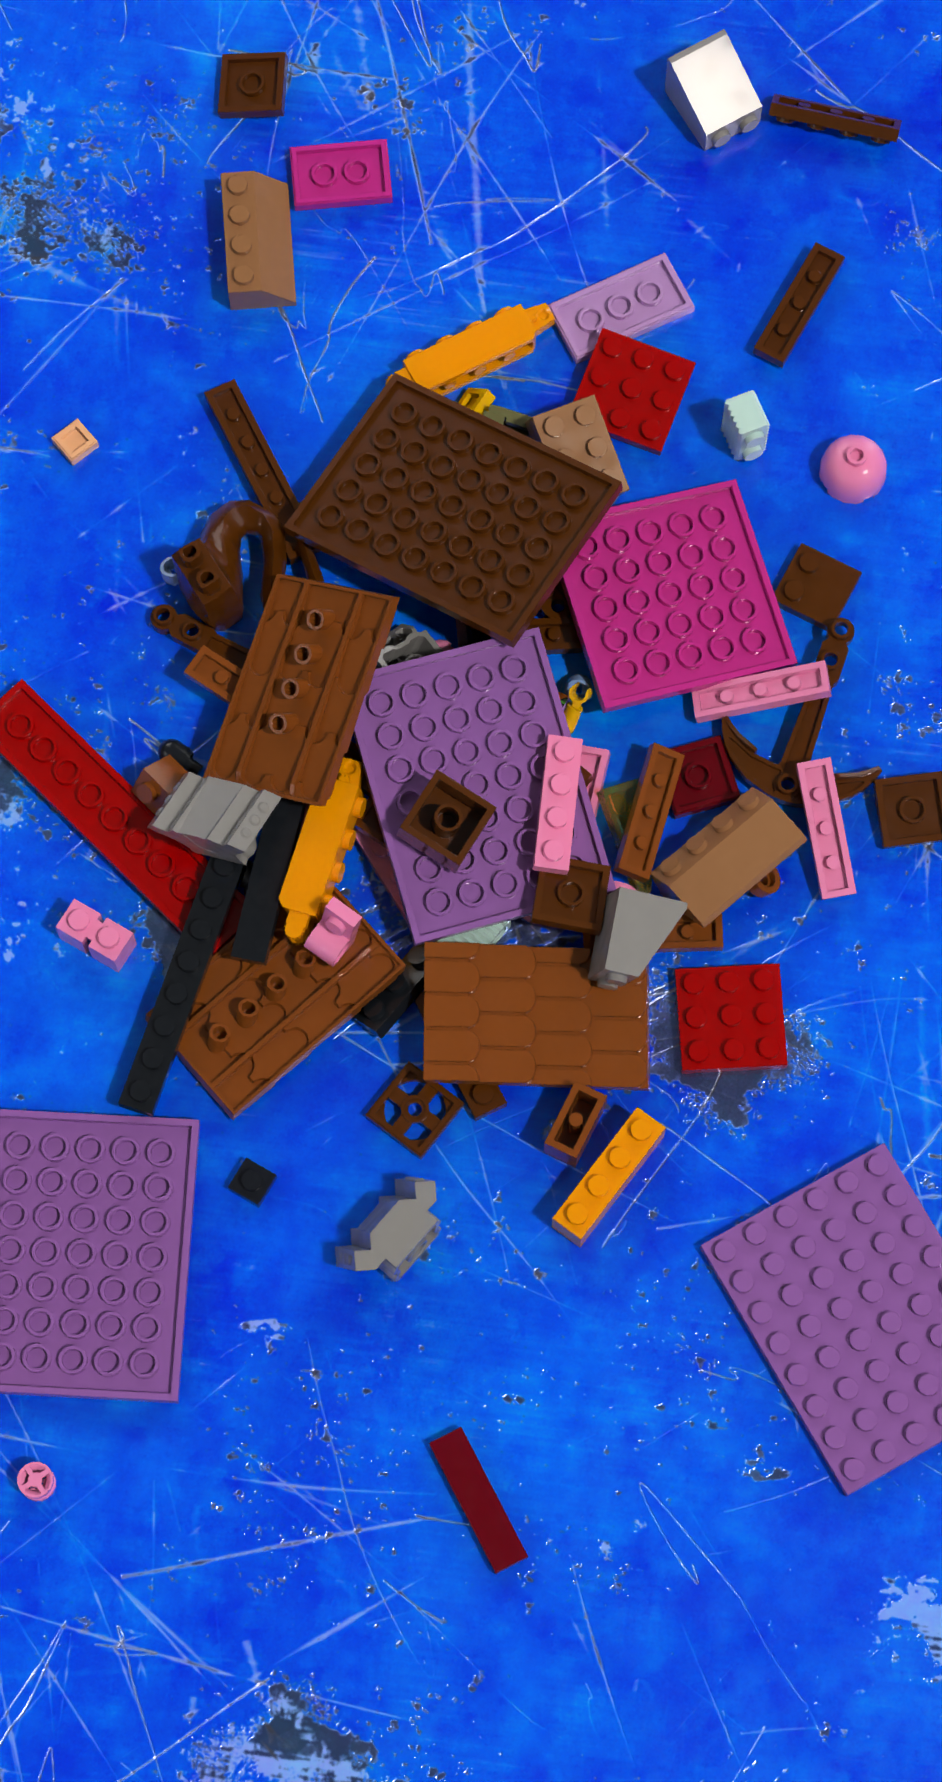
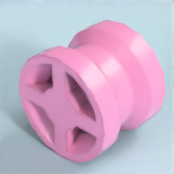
[17,1462,56,1502]

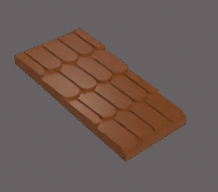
[203,574,400,806]
[145,887,406,1120]
[423,942,650,1091]

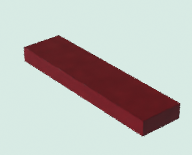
[429,1427,528,1574]

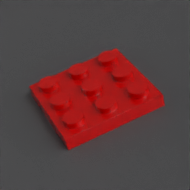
[573,328,696,456]
[674,963,788,1074]

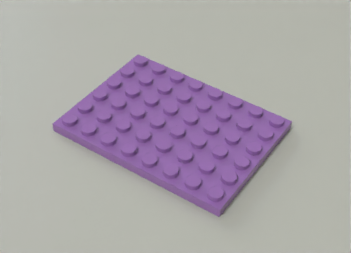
[353,627,616,946]
[0,1109,200,1404]
[700,1143,942,1497]

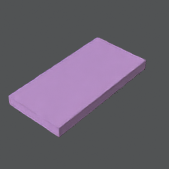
[548,253,695,364]

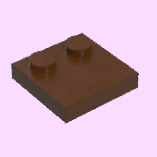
[218,52,288,119]
[775,543,862,631]
[873,771,942,849]
[530,859,611,936]

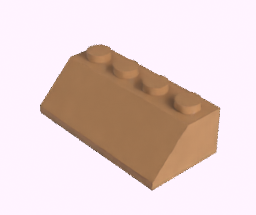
[221,171,296,310]
[651,787,807,928]

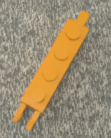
[386,303,555,396]
[278,757,367,946]

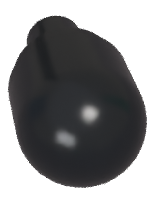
[158,739,204,775]

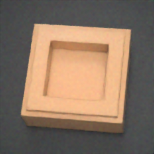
[51,418,99,466]

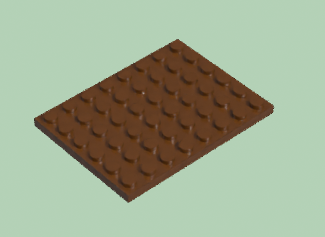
[284,373,623,648]

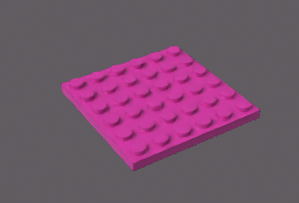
[560,479,798,713]

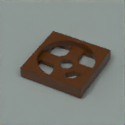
[365,1061,464,1160]

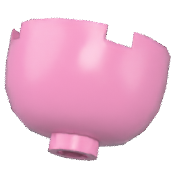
[819,434,887,504]

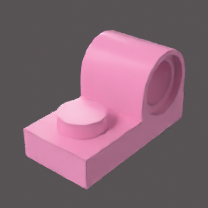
[304,896,362,967]

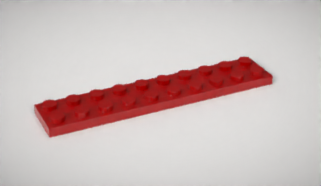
[0,679,245,956]

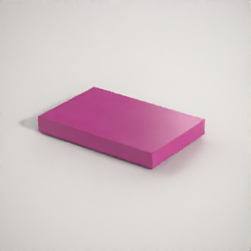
[289,139,393,211]

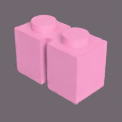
[56,898,137,973]

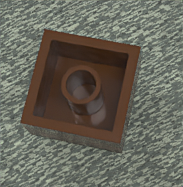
[396,770,497,873]

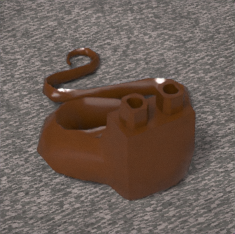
[171,500,324,631]

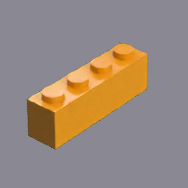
[552,1107,666,1248]

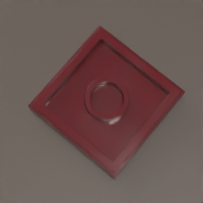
[670,735,740,819]

